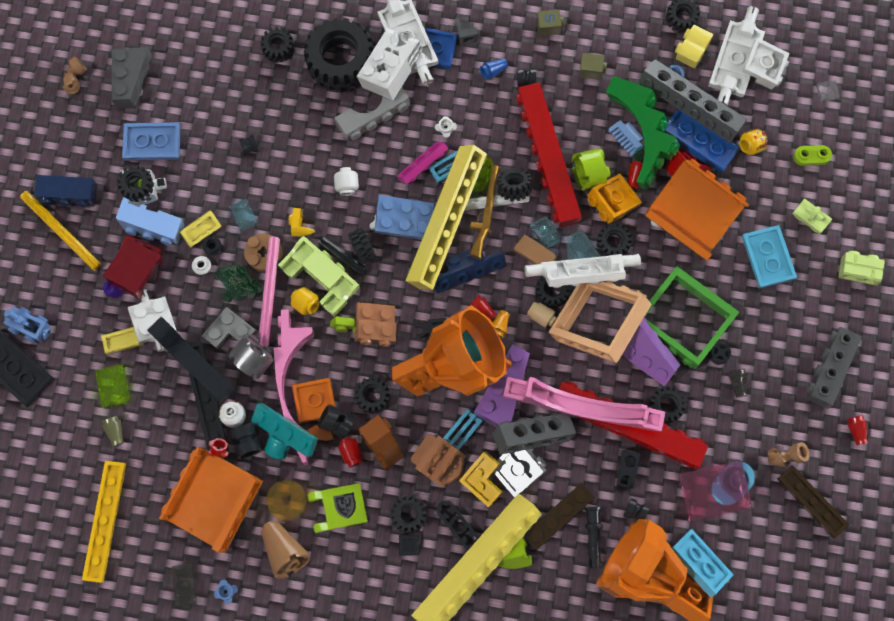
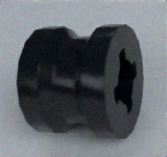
[239,134,259,156]
[709,343,731,365]

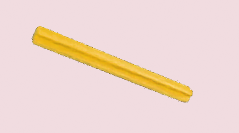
[20,191,101,271]

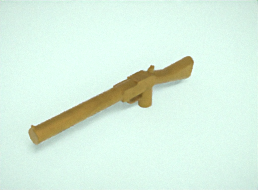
[469,165,501,260]

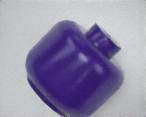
[103,282,123,298]

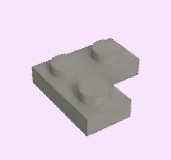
[202,307,257,349]

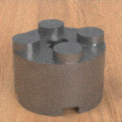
[228,334,274,379]

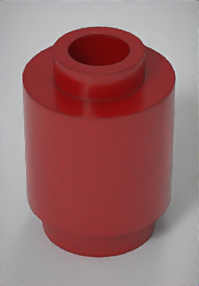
[338,437,363,468]

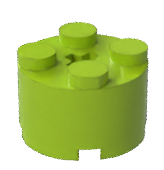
[572,149,611,191]

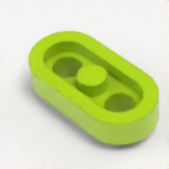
[793,145,832,166]

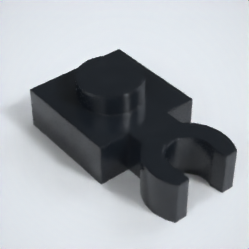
[415,318,447,339]

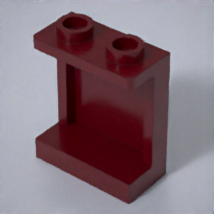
[103,238,164,299]

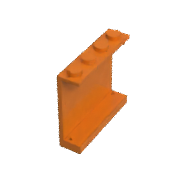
[644,159,749,261]
[159,447,263,553]

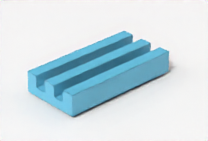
[429,151,458,184]
[443,409,482,450]

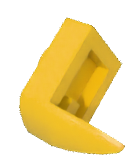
[289,208,315,237]

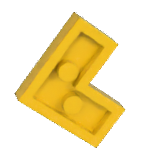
[459,451,503,508]

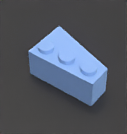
[116,197,185,246]

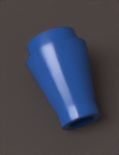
[480,58,508,80]

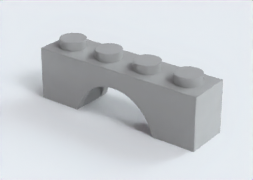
[335,87,410,142]

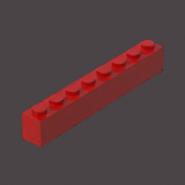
[516,82,582,228]
[559,381,708,470]

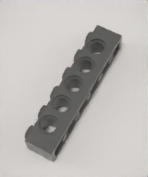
[639,59,747,143]

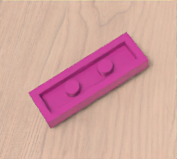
[396,141,448,184]

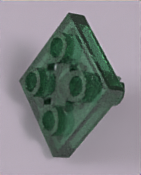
[214,264,263,303]

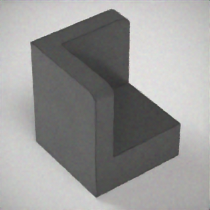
[455,18,478,45]

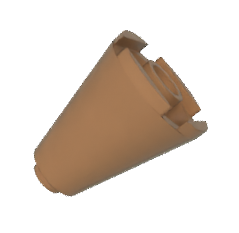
[261,521,310,579]

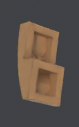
[514,234,557,265]

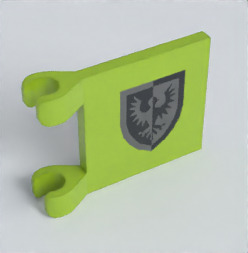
[308,483,368,533]

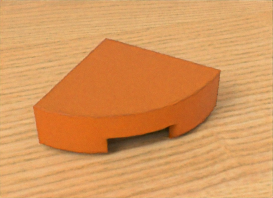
[308,425,334,441]

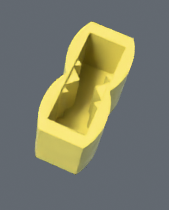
[675,25,714,69]

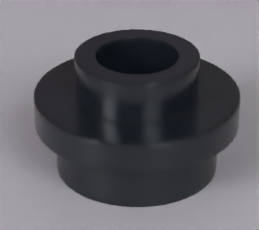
[203,237,222,256]

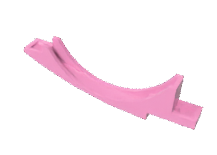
[274,310,314,465]
[503,377,665,432]

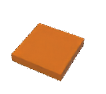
[292,378,336,424]

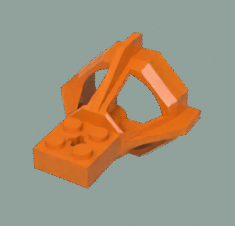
[392,305,512,397]
[596,519,713,621]

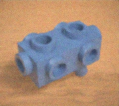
[3,307,51,344]

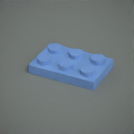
[122,122,181,161]
[374,195,434,240]

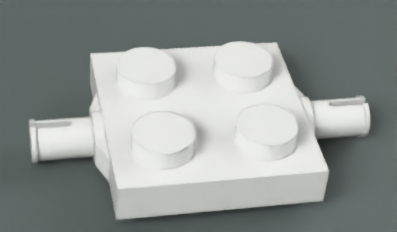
[128,290,177,352]

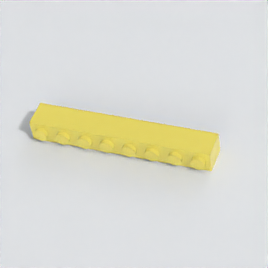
[406,145,487,290]
[411,493,542,621]

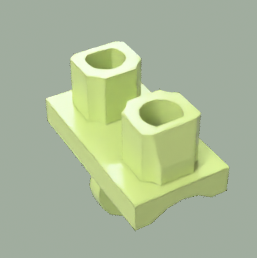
[793,199,832,234]

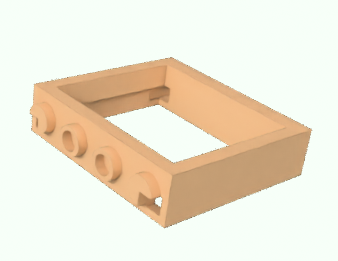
[549,281,652,363]

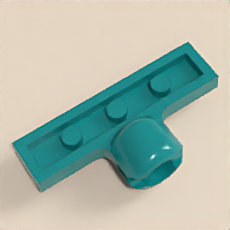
[251,403,318,460]

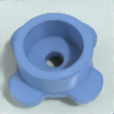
[214,580,238,604]

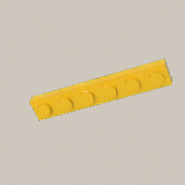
[82,461,126,583]

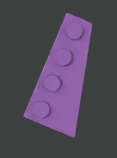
[474,344,530,428]

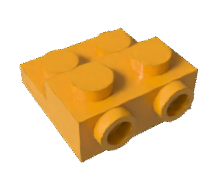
[587,174,642,224]

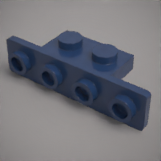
[434,249,507,293]

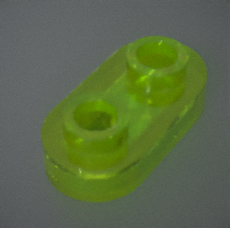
[472,156,493,191]

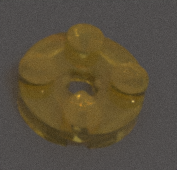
[267,480,307,521]

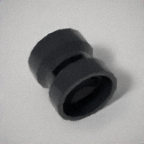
[517,69,536,87]
[623,498,650,522]

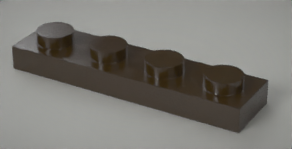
[777,465,849,539]
[523,483,595,551]

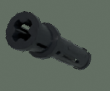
[584,507,603,568]

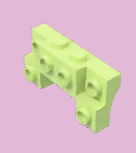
[278,236,360,317]

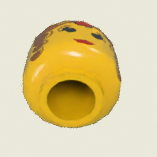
[739,129,768,155]

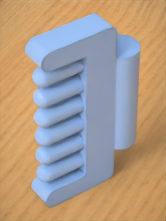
[609,120,644,157]

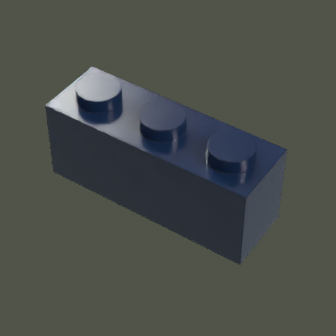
[34,175,98,207]

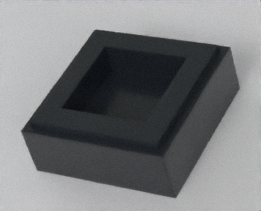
[399,535,419,556]

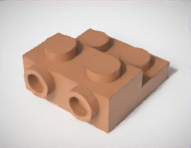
[355,302,396,347]

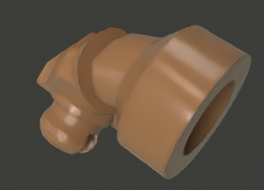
[63,56,87,94]
[767,442,810,467]

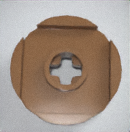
[244,234,283,272]

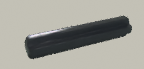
[318,237,367,276]

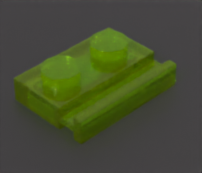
[95,364,131,408]

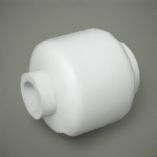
[334,167,359,196]
[219,400,246,428]

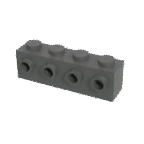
[806,327,862,409]

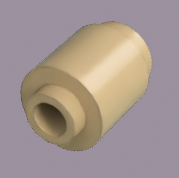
[527,302,557,328]

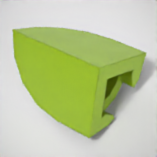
[498,538,532,569]

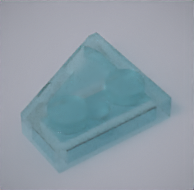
[565,229,601,260]

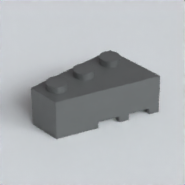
[112,47,153,109]

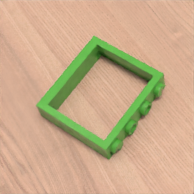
[644,266,739,369]

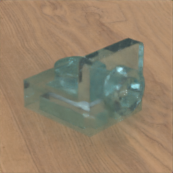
[229,199,258,232]
[530,216,560,249]

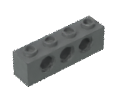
[492,412,576,455]

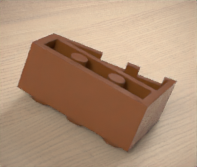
[359,415,404,471]

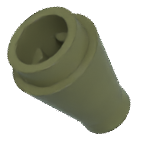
[102,416,124,446]

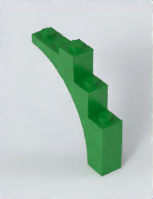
[606,76,679,190]

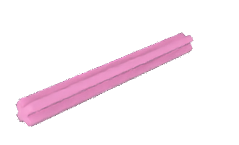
[259,237,280,347]

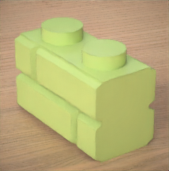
[839,251,885,286]

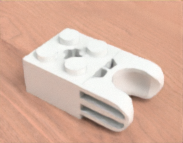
[357,29,422,100]

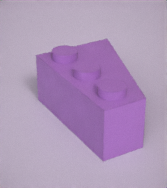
[622,317,680,386]

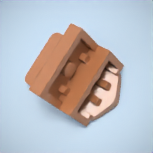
[411,434,466,488]

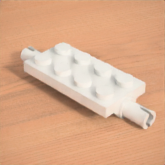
[378,0,438,85]
[708,6,765,106]
[525,254,641,288]

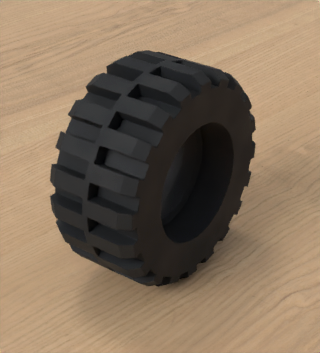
[304,18,374,92]

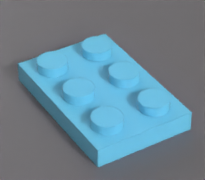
[742,225,797,289]
[672,529,733,598]

